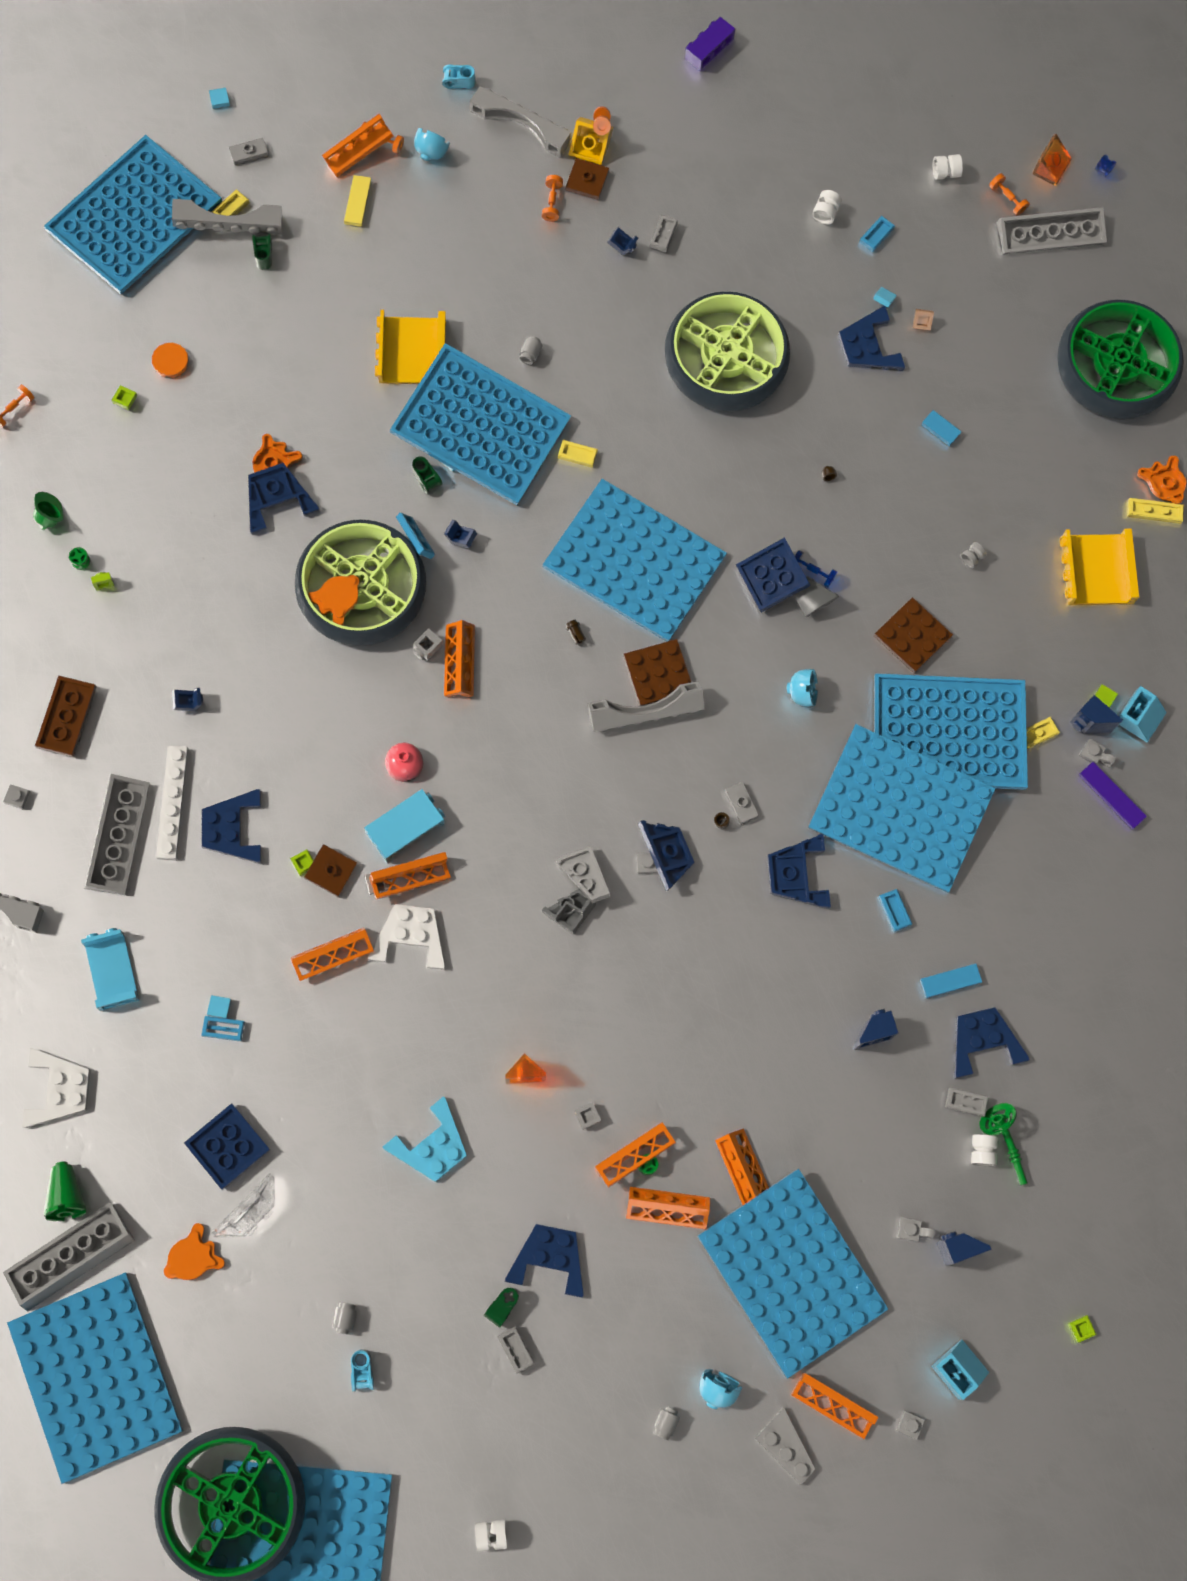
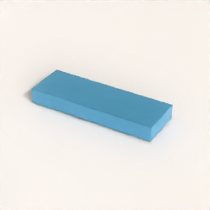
[396,513,435,559]
[920,964,982,998]

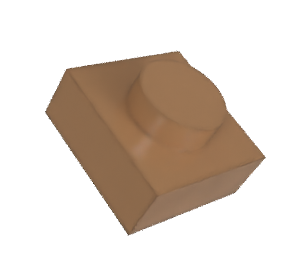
[912,309,934,330]

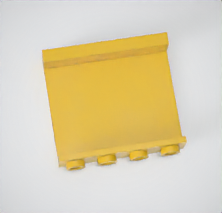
[375,310,446,384]
[1060,528,1139,605]

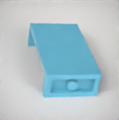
[364,789,445,863]
[81,928,139,1011]

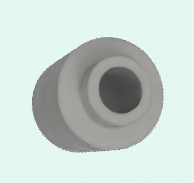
[519,336,543,365]
[333,1302,357,1334]
[653,1407,680,1441]

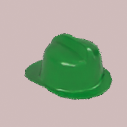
[33,491,63,530]

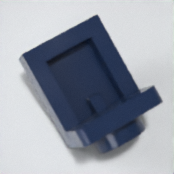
[607,227,638,255]
[444,519,478,549]
[172,688,203,711]

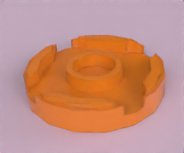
[152,342,189,378]

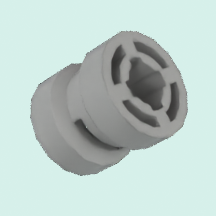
[960,542,987,568]

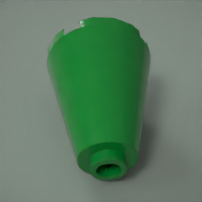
[44,1161,86,1221]

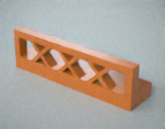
[322,114,394,177]
[444,620,475,698]
[369,852,451,900]
[291,927,374,981]
[595,1122,676,1188]
[715,1128,769,1205]
[626,1187,710,1229]
[791,1373,878,1439]

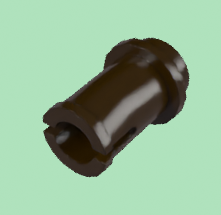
[566,619,586,645]

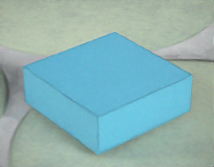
[209,88,230,109]
[873,287,897,307]
[207,995,231,1019]

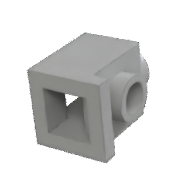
[413,628,443,661]

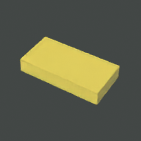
[211,189,250,216]
[558,440,598,468]

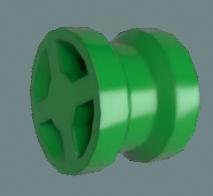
[69,547,91,570]
[638,1154,659,1175]

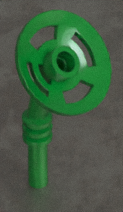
[979,1103,1028,1186]

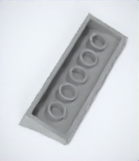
[996,207,1107,254]
[84,774,150,895]
[3,1202,135,1311]

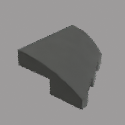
[793,576,839,617]
[542,889,596,934]

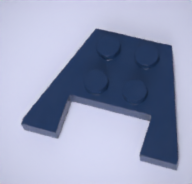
[838,306,905,371]
[248,463,319,534]
[202,789,261,864]
[767,834,831,909]
[954,1007,1030,1079]
[505,1224,583,1298]

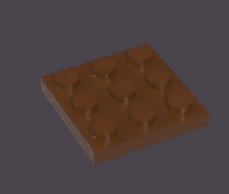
[874,597,953,674]
[623,639,692,706]

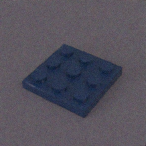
[736,537,811,613]
[184,1103,270,1190]

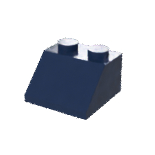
[1070,695,1123,734]
[853,1009,899,1050]
[936,1231,992,1265]

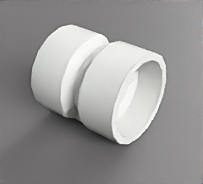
[933,154,963,180]
[812,190,842,225]
[971,1135,999,1167]
[475,1519,507,1552]

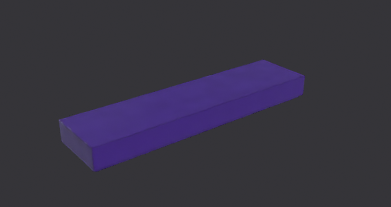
[1079,762,1147,830]

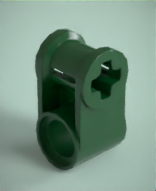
[252,234,272,270]
[412,456,443,494]
[483,1288,519,1328]

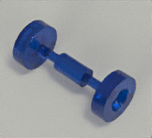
[795,550,838,588]

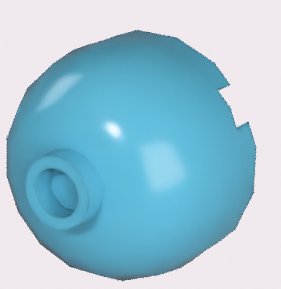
[414,128,450,162]
[787,669,818,707]
[699,1369,742,1409]

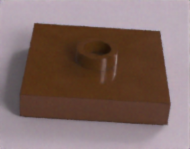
[565,158,609,200]
[304,844,357,897]

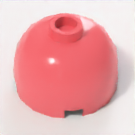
[385,742,424,782]

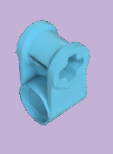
[442,64,476,89]
[351,1349,374,1392]

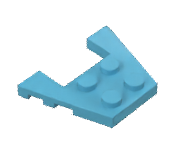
[383,1096,467,1182]

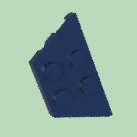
[638,820,695,891]

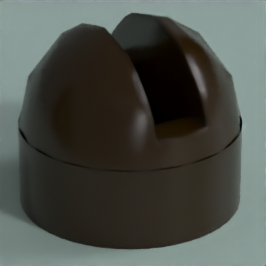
[821,466,837,482]
[714,812,730,829]

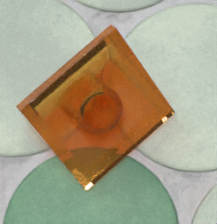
[1032,134,1072,185]
[505,1053,546,1084]

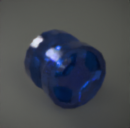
[1095,154,1117,177]

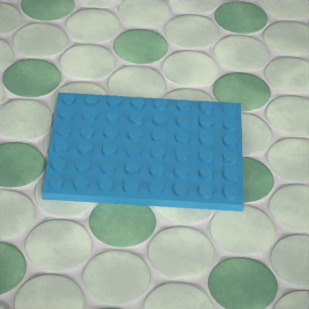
[44,135,222,294]
[390,343,571,505]
[543,479,727,642]
[874,674,1028,790]
[808,724,996,893]
[697,1169,888,1379]
[7,1272,183,1484]
[210,1459,392,1581]

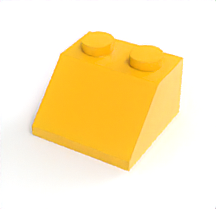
[568,117,614,165]

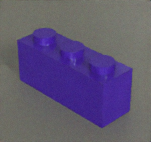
[685,17,736,71]

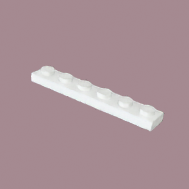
[156,746,188,860]

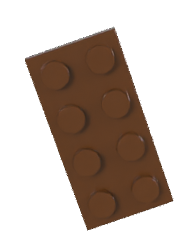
[35,675,97,757]

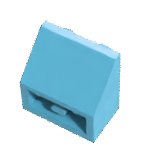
[1119,686,1167,743]
[931,1339,990,1400]

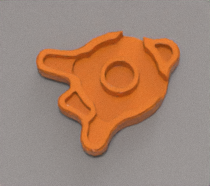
[252,434,303,473]
[1137,456,1187,504]
[308,575,360,626]
[164,1223,225,1280]

